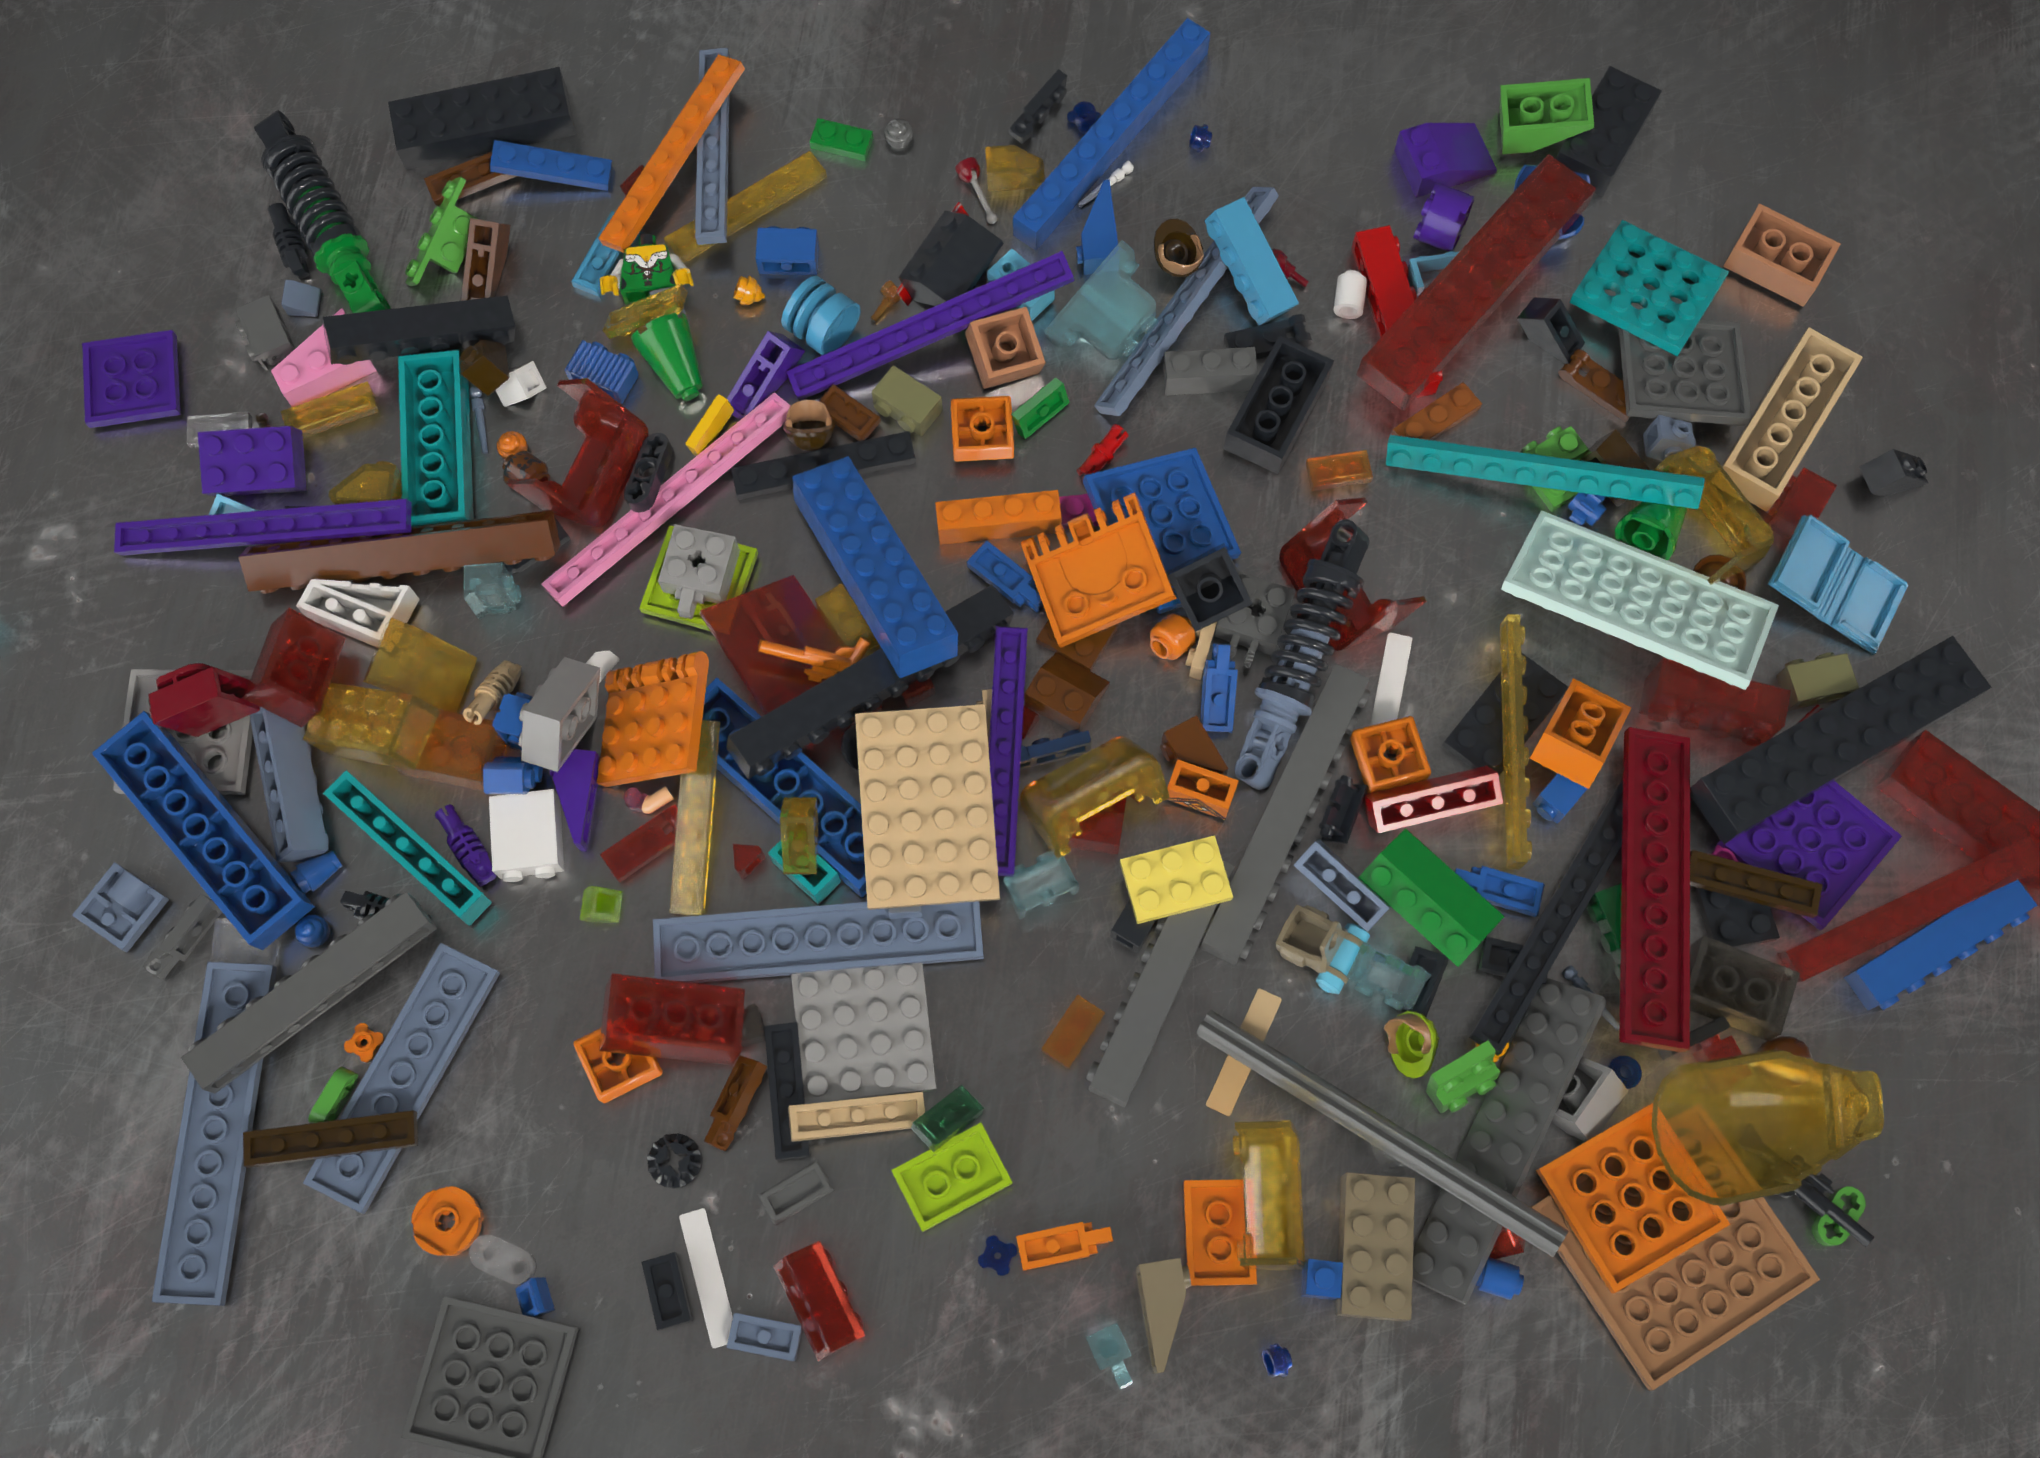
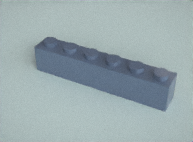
[250,672,329,862]

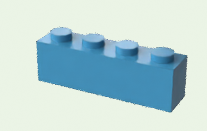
[1204,197,1299,326]

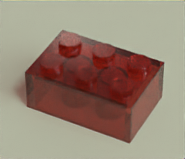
[243,607,346,728]

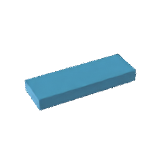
[571,211,624,297]

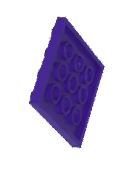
[1717,781,1902,931]

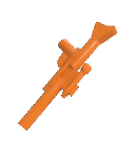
[758,636,871,683]

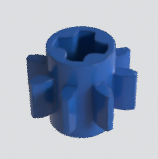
[1567,493,1607,526]

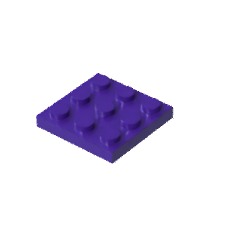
[82,330,181,428]

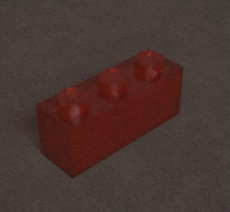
[773,1241,866,1361]

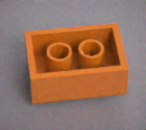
[1530,678,1632,789]

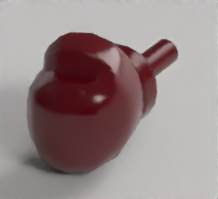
[1271,248,1309,288]

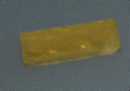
[602,284,688,339]
[280,381,379,438]

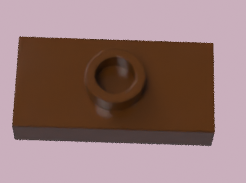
[819,384,881,441]

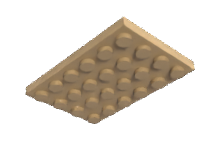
[855,704,1000,910]

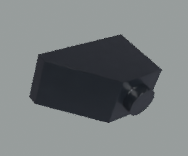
[1517,297,1585,364]

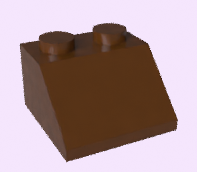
[1024,653,1110,731]

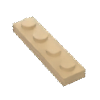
[788,1092,927,1142]

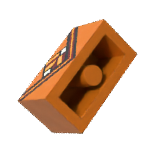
[1165,759,1239,820]

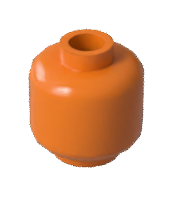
[1150,613,1196,660]

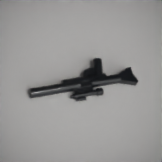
[1734,1123,1875,1247]

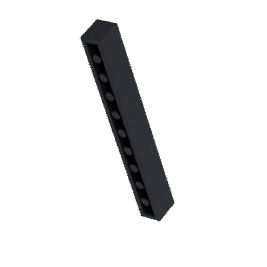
[727,584,1014,779]

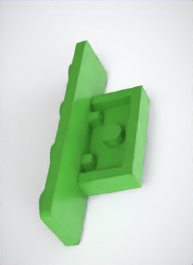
[405,177,478,286]

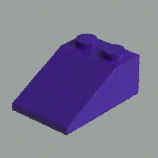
[1394,123,1497,198]

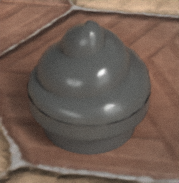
[884,118,913,148]

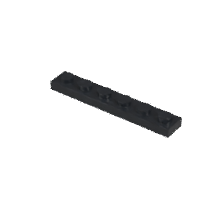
[731,431,916,500]

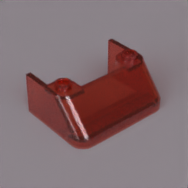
[506,378,649,527]
[1279,497,1427,651]

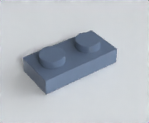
[726,1313,803,1362]

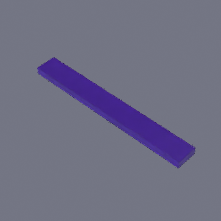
[989,626,1028,877]

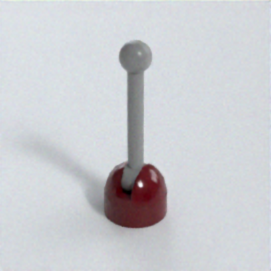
[955,157,997,224]

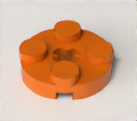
[411,1186,484,1256]

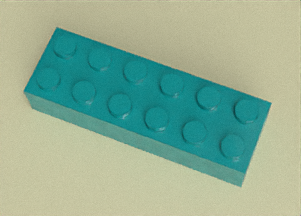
[398,350,474,527]

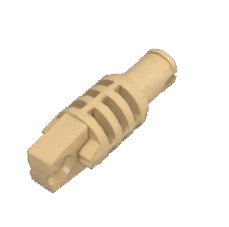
[463,660,521,725]

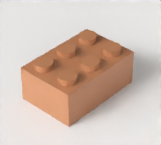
[1723,203,1841,307]

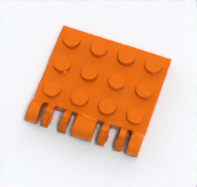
[1021,492,1177,648]
[597,651,709,787]

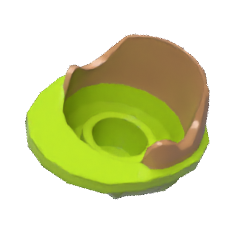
[1384,1010,1440,1078]

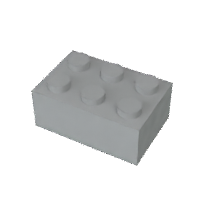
[519,657,600,772]

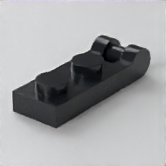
[1224,314,1313,359]

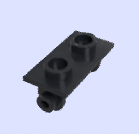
[1319,775,1368,844]

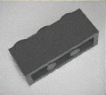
[1163,347,1258,396]

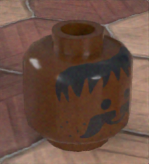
[502,451,550,496]

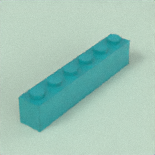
[323,770,492,926]

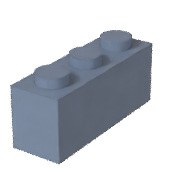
[1294,839,1391,932]

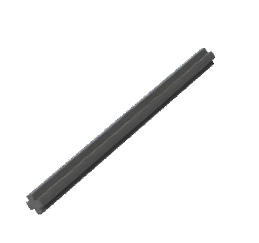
[1197,1010,1569,1257]

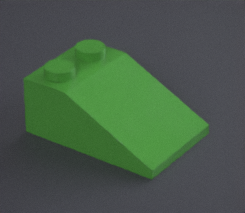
[1499,78,1594,154]

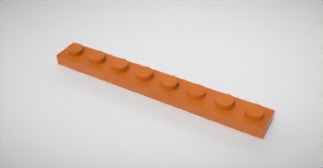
[598,54,745,253]

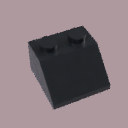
[1167,543,1253,632]

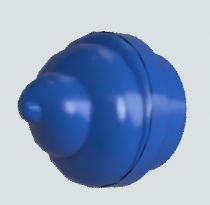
[295,915,330,948]

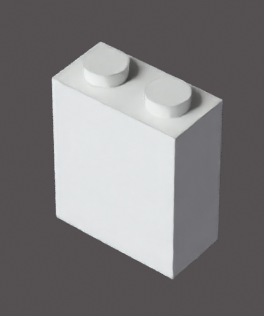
[489,789,564,882]

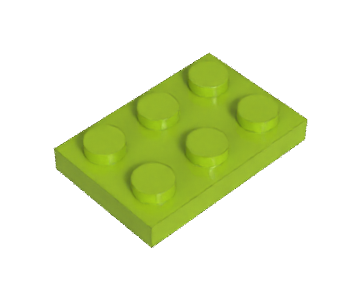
[891,1123,1013,1232]

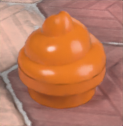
[496,431,528,459]

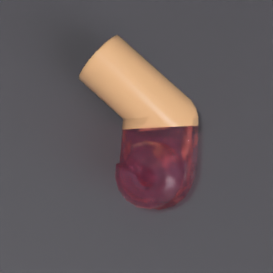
[623,786,674,814]

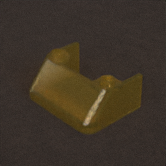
[1653,446,1774,585]
[1233,1120,1305,1270]

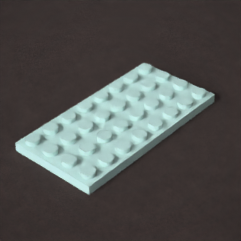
[1501,510,1779,690]

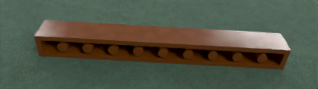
[238,510,561,594]

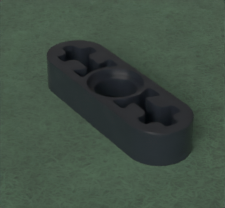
[624,433,673,513]

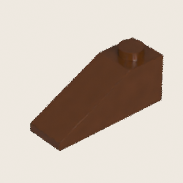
[461,218,511,301]

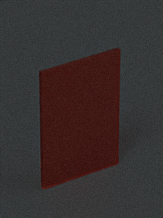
[699,575,883,733]

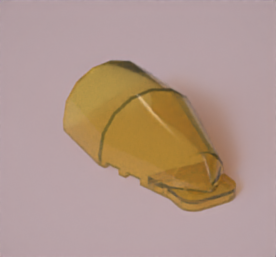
[1651,1050,1884,1206]

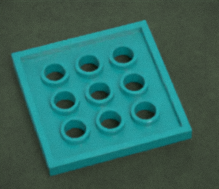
[1569,220,1729,357]

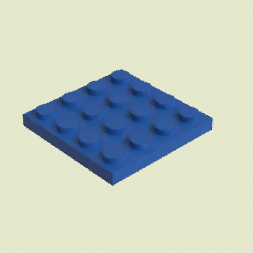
[1083,448,1241,574]

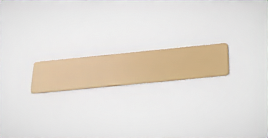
[1206,988,1282,1116]

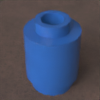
[1476,1257,1524,1300]

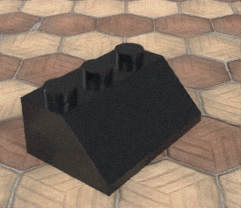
[898,210,1004,306]

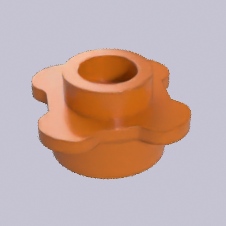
[344,1023,384,1062]

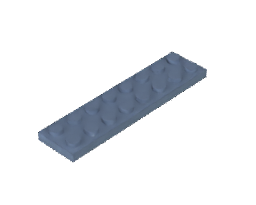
[303,943,500,1214]

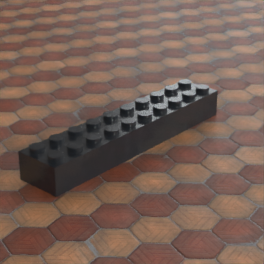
[1690,636,1992,845]

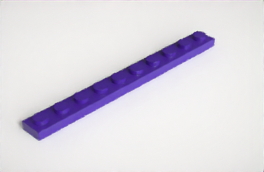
[786,251,1075,401]
[114,499,412,556]

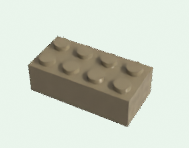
[1336,1172,1415,1322]

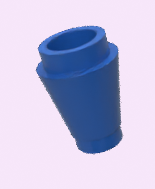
[290,851,343,894]

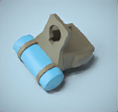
[1275,905,1370,995]

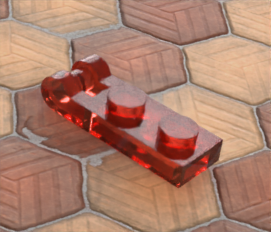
[600,805,695,883]

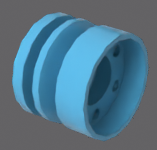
[781,275,861,355]

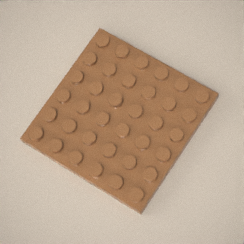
[1531,1101,1820,1391]

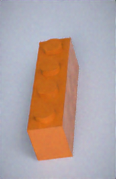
[935,490,1062,545]

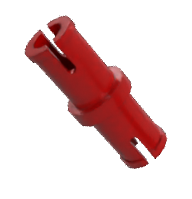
[1077,424,1129,478]

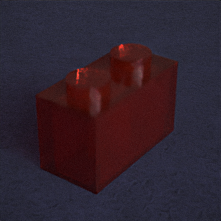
[1766,467,1837,540]

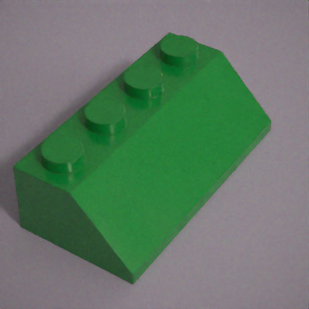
[1359,828,1505,967]

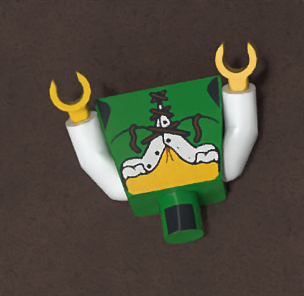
[600,234,694,305]

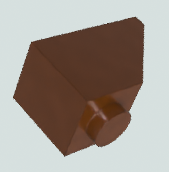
[1160,715,1228,776]

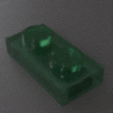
[911,1085,984,1153]

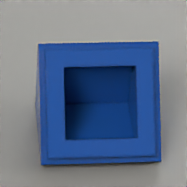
[515,1277,555,1318]

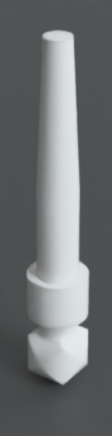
[1078,161,1134,208]

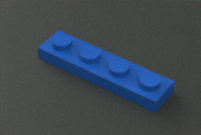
[490,140,612,191]

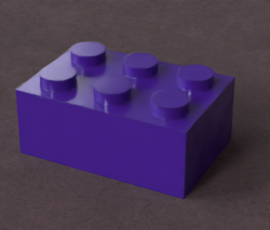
[198,426,307,497]

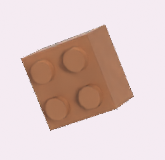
[965,307,1046,389]

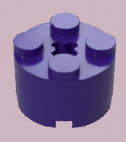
[1413,183,1474,252]

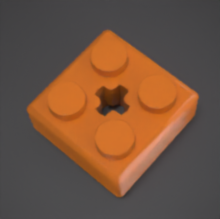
[951,396,1014,462]
[1350,716,1431,793]
[573,1013,663,1103]

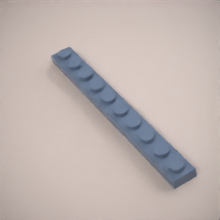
[1094,187,1279,416]

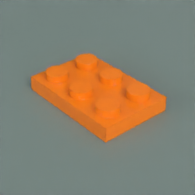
[1183,1179,1257,1286]

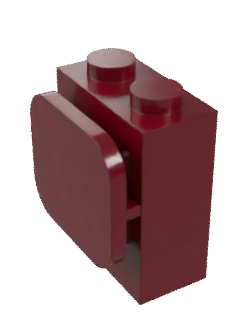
[148,663,260,737]

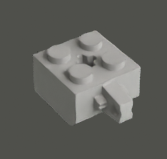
[658,524,740,619]

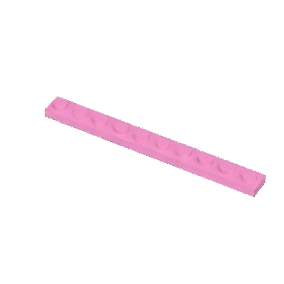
[541,392,791,607]

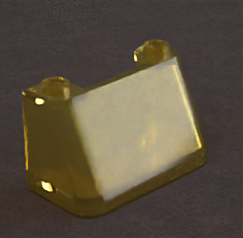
[1020,736,1170,859]

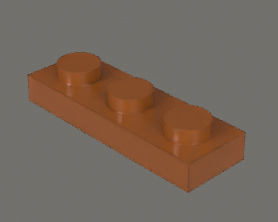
[1391,382,1482,441]

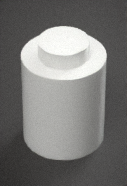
[1333,270,1367,319]

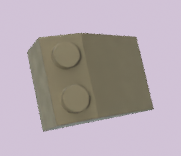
[1136,1258,1191,1374]

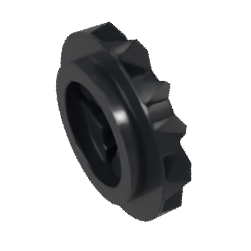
[647,1133,702,1188]

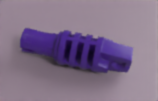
[435,804,496,887]

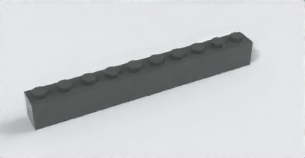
[1200,663,1371,965]

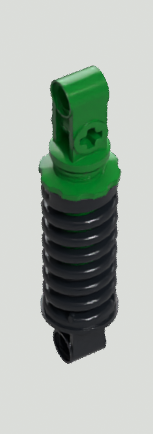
[254,110,391,313]

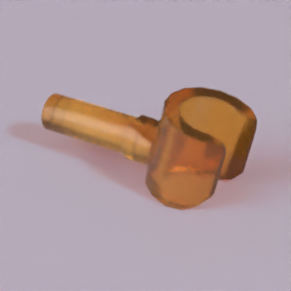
[871,281,900,322]

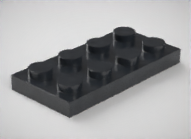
[1442,650,1568,776]

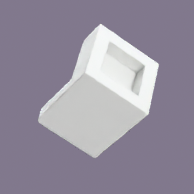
[496,361,547,407]

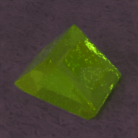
[580,886,622,923]

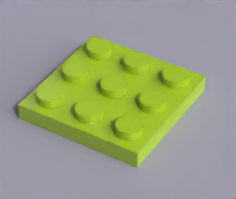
[639,525,758,636]

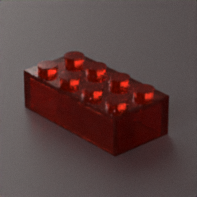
[1639,658,1791,746]
[599,973,745,1065]

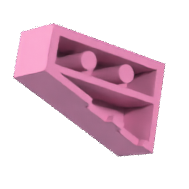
[271,308,377,411]

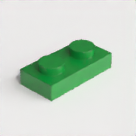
[809,118,874,161]
[1011,378,1070,439]

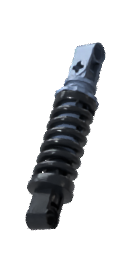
[1234,519,1370,790]

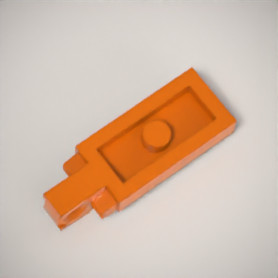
[1016,1222,1113,1271]

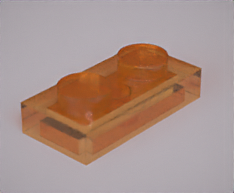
[1306,450,1373,491]
[1041,994,1105,1070]

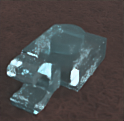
[1086,1323,1133,1390]

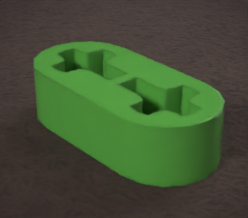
[308,1066,359,1124]
[1812,1186,1866,1247]

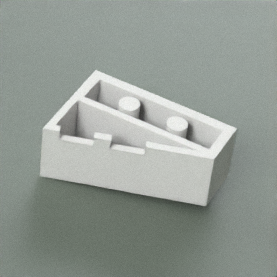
[296,579,420,653]

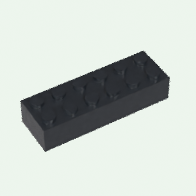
[388,67,576,170]

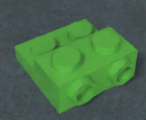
[1520,426,1589,512]
[1426,1040,1500,1114]

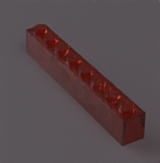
[1777,836,2040,983]

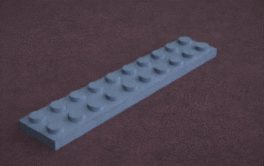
[653,901,984,986]
[152,962,277,1306]

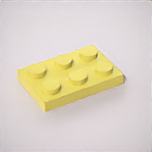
[1120,835,1233,924]

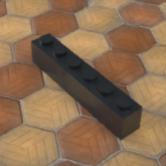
[323,295,516,365]

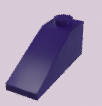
[727,331,805,420]
[550,749,600,852]

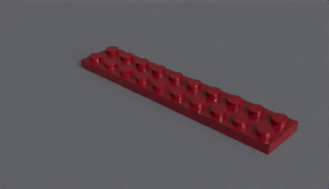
[1619,727,1690,1053]

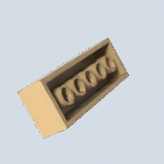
[1713,328,1863,512]

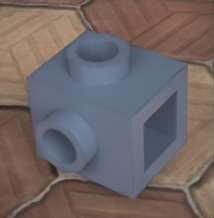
[1643,415,1696,465]

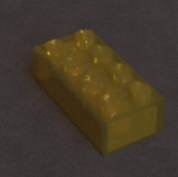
[302,682,440,770]

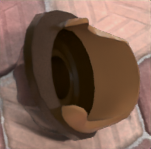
[1154,218,1204,277]
[783,400,835,451]

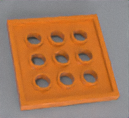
[1536,1103,1731,1294]

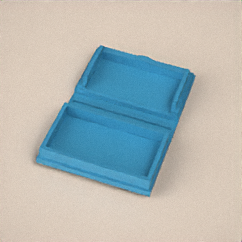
[1768,515,1908,655]

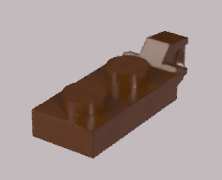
[704,1055,767,1151]

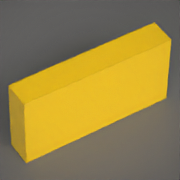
[685,394,734,456]

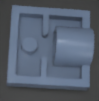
[72,862,169,953]

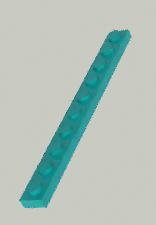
[1386,435,1705,509]

